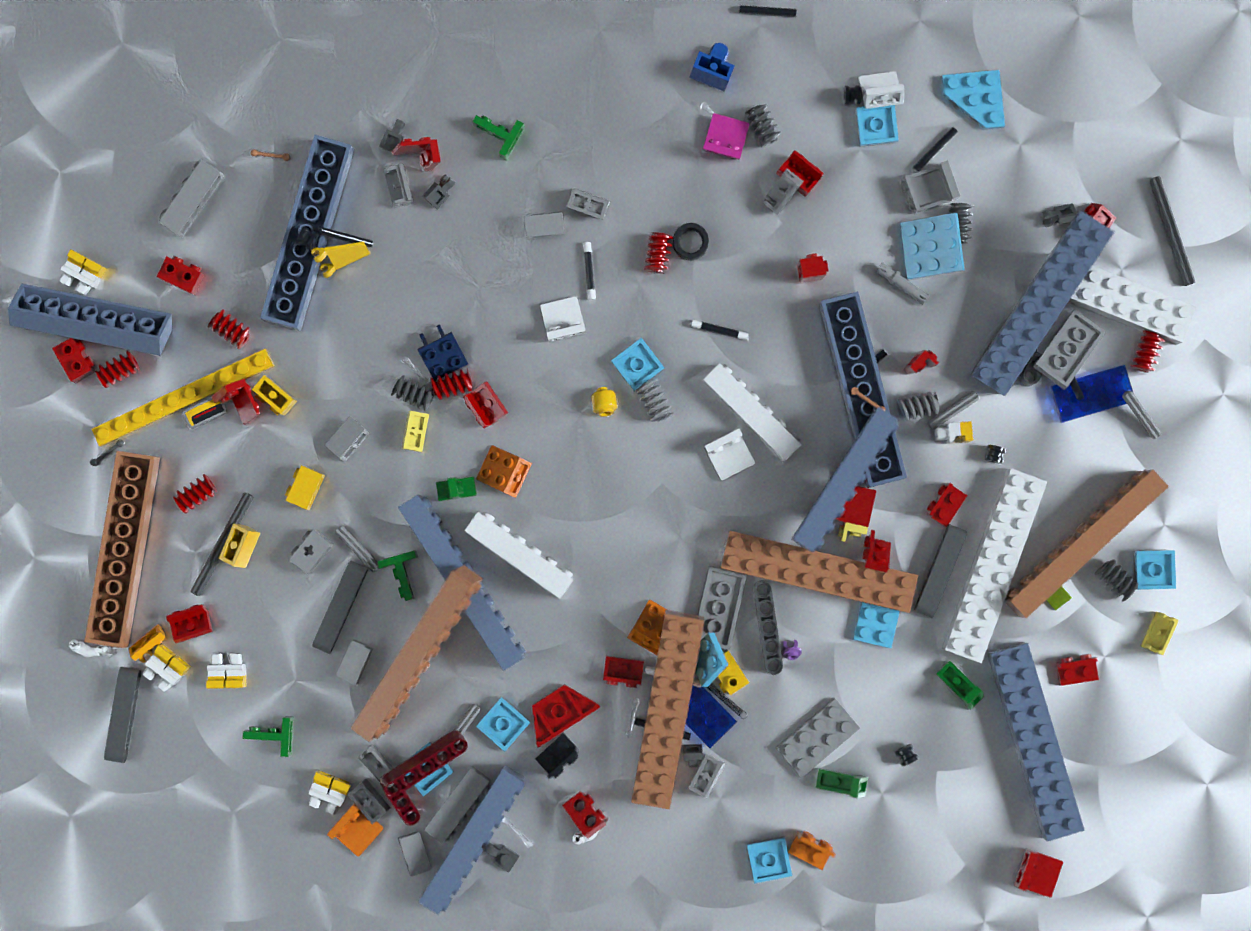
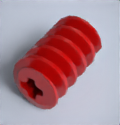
[644,232,673,274]
[207,309,250,350]
[1131,330,1165,373]
[96,350,140,388]
[430,368,473,400]
[173,474,217,514]

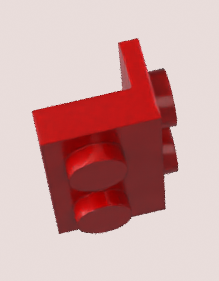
[776,150,824,197]
[463,382,508,428]
[166,604,213,643]
[603,656,644,688]

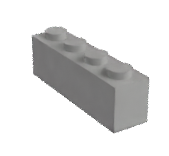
[159,159,224,238]
[424,766,491,844]

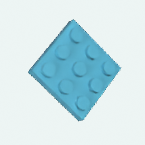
[900,213,965,280]

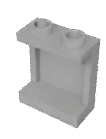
[901,160,960,214]

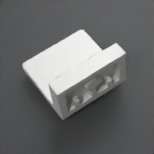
[859,71,905,109]
[540,296,586,342]
[704,429,755,480]

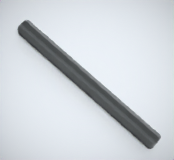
[1150,176,1195,286]
[191,492,254,596]

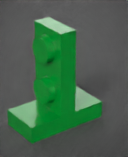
[472,115,525,160]
[436,477,477,501]
[377,550,419,601]
[936,661,984,710]
[242,716,294,757]
[816,768,868,798]

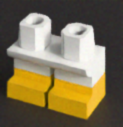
[60,249,107,295]
[934,421,973,444]
[142,644,192,691]
[206,653,247,689]
[308,770,353,815]

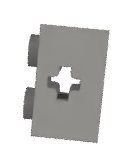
[289,530,333,574]

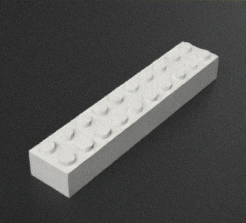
[942,468,1047,663]

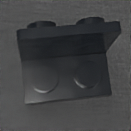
[535,732,579,779]

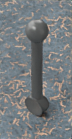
[90,440,124,466]

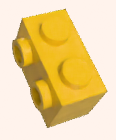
[252,375,297,416]
[285,465,325,510]
[219,523,260,568]
[718,650,749,695]

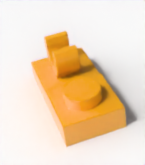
[128,624,165,663]

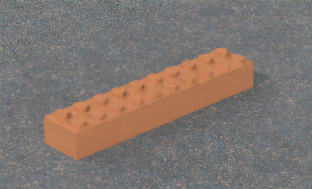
[84,451,160,648]
[1004,469,1169,618]
[720,531,918,613]
[350,565,483,742]
[631,610,704,810]

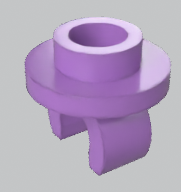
[782,640,802,660]

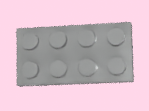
[1033,310,1106,390]
[698,566,747,650]
[776,698,860,778]

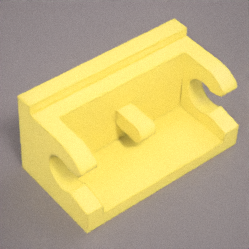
[401,411,429,452]
[1140,611,1179,655]

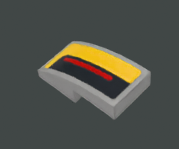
[182,398,227,430]

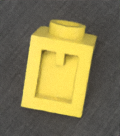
[838,522,868,542]

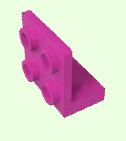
[703,113,749,160]

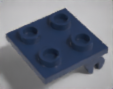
[417,324,468,381]

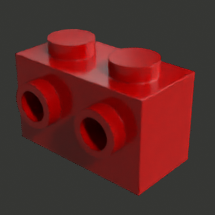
[797,253,828,283]
[157,256,205,295]
[52,338,96,383]

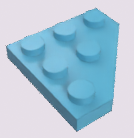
[942,70,1005,129]

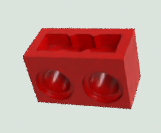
[562,791,607,839]

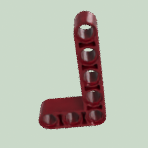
[380,730,468,826]

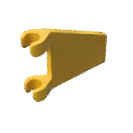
[311,242,370,278]

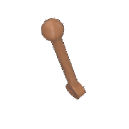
[250,149,290,161]
[851,387,886,411]

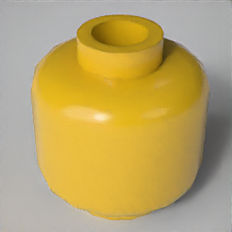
[591,387,617,417]

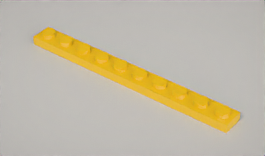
[91,349,274,447]

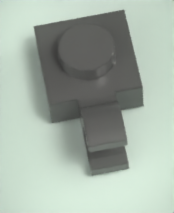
[379,119,405,152]
[423,174,455,210]
[1042,203,1077,227]
[485,842,520,873]

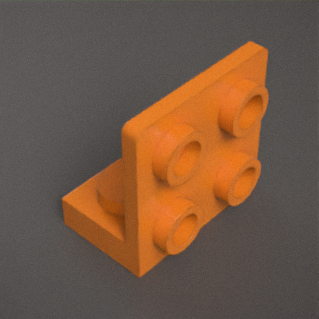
[476,445,532,498]
[627,600,667,655]
[327,803,384,857]
[788,830,836,870]

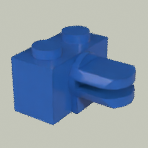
[689,43,735,91]

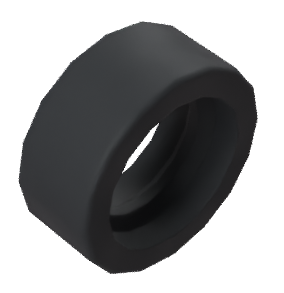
[673,223,709,261]

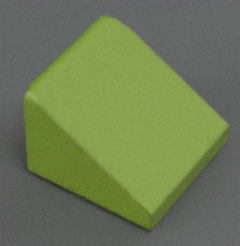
[1046,586,1072,610]

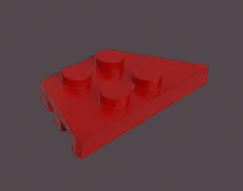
[532,684,600,748]

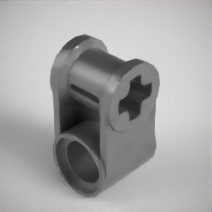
[1019,349,1042,387]

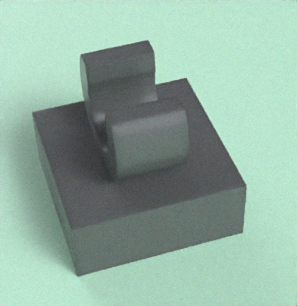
[683,744,703,767]

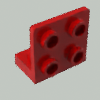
[391,137,441,172]
[211,379,260,425]
[834,486,876,527]
[1014,848,1063,898]

